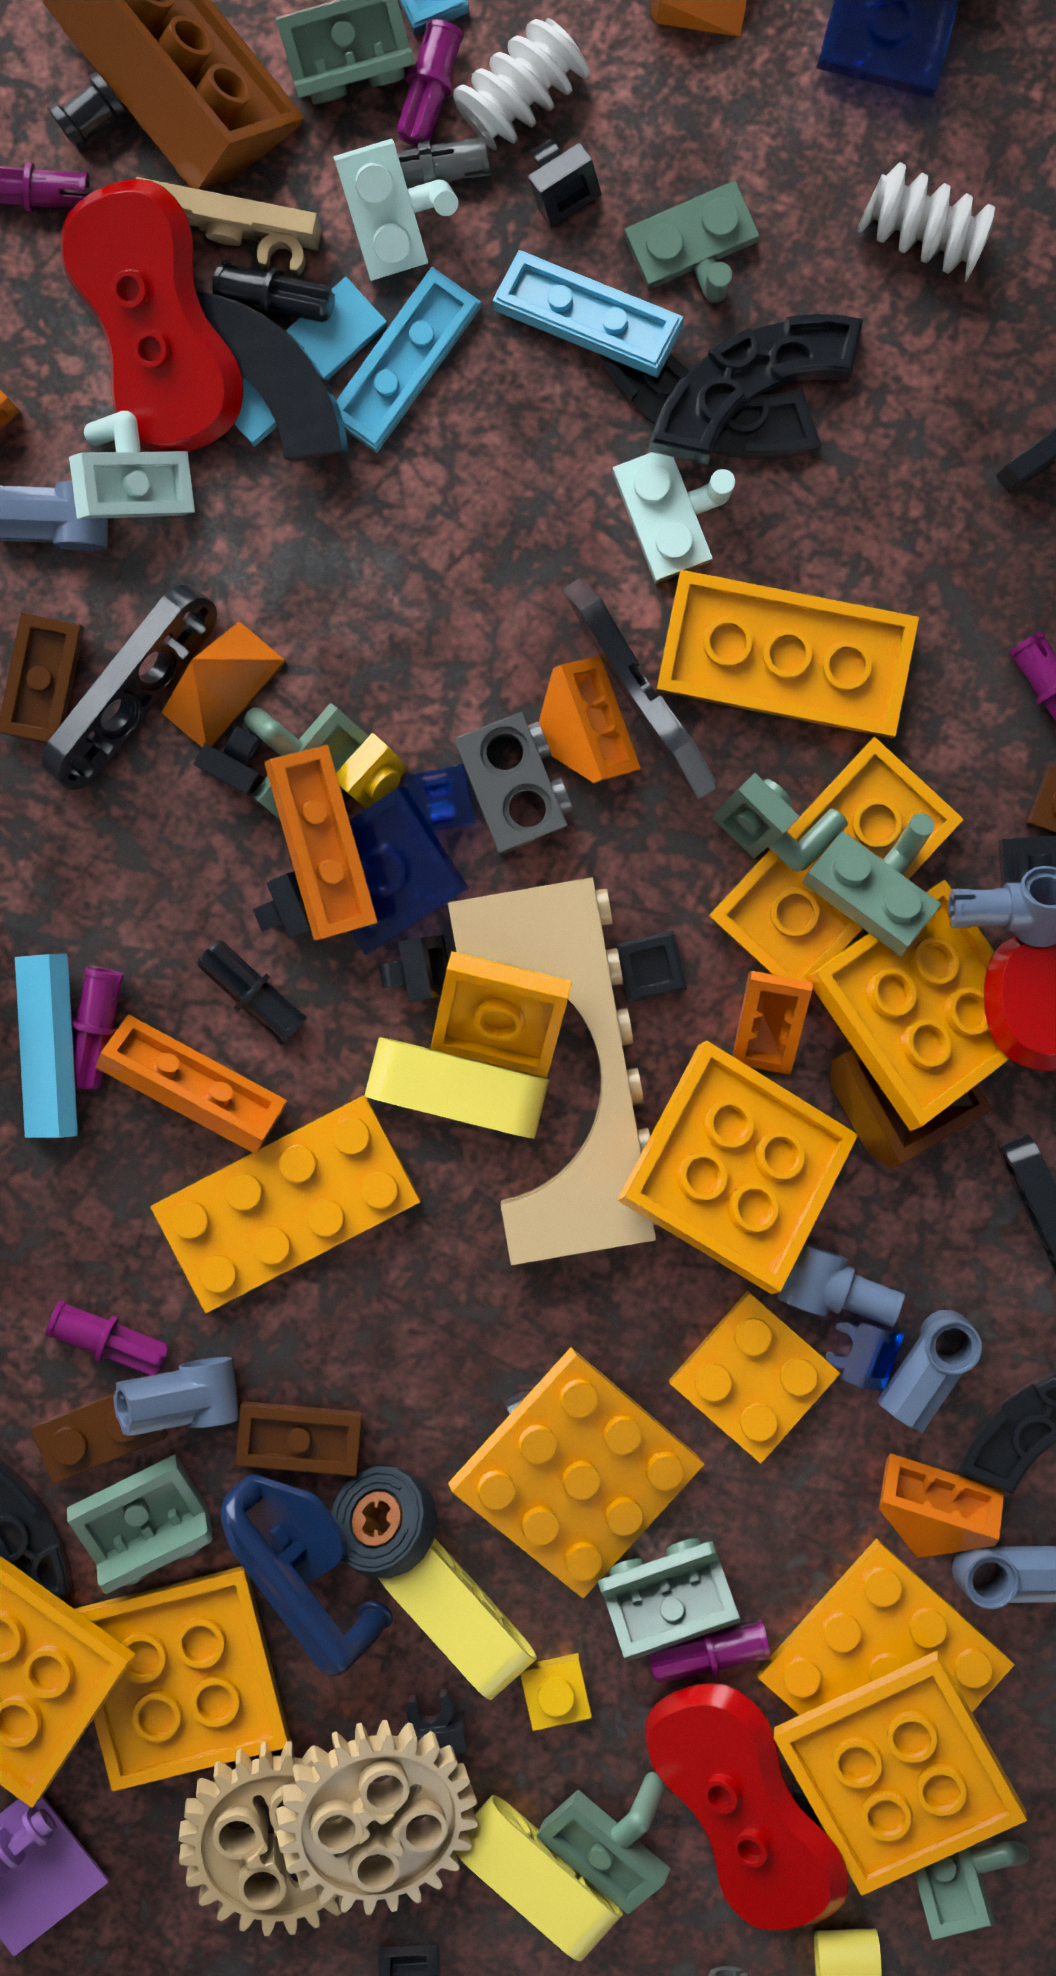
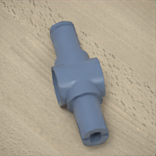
[948,866,1056,947]
[720,1243,905,1327]

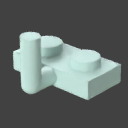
[333,139,458,281]
[69,411,195,519]
[612,452,735,584]

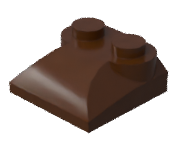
[830,1048,992,1169]

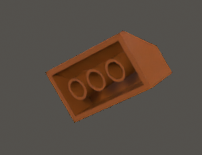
[43,0,306,190]

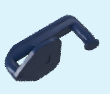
[220,1474,393,1676]

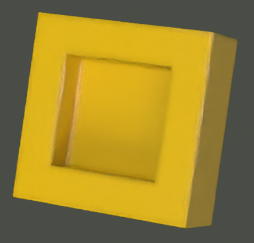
[336,733,409,812]
[520,1653,592,1731]

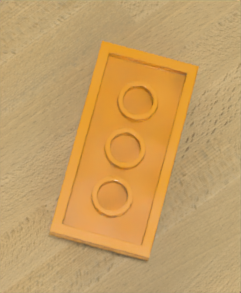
[656,570,919,739]
[708,737,964,981]
[150,1095,421,1313]

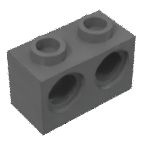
[454,711,574,855]

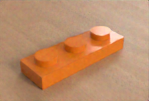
[264,744,378,940]
[95,1014,287,1154]

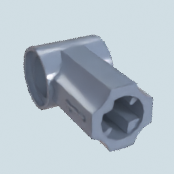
[0,481,108,551]
[877,1310,982,1433]
[113,1357,240,1436]
[951,1546,1056,1609]

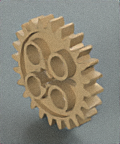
[275,1720,477,1915]
[179,1741,376,1936]

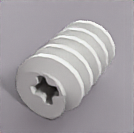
[453,18,591,150]
[856,162,995,282]

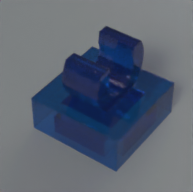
[404,764,476,836]
[825,1322,905,1390]

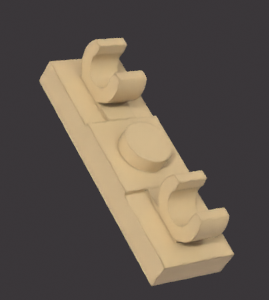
[136,177,322,276]

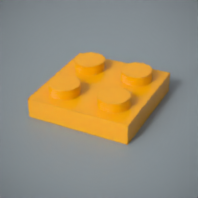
[430,951,572,1078]
[669,1291,840,1464]

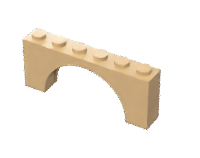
[448,877,657,1265]

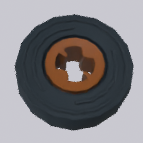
[331,1466,438,1578]

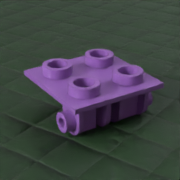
[0,1796,109,1956]

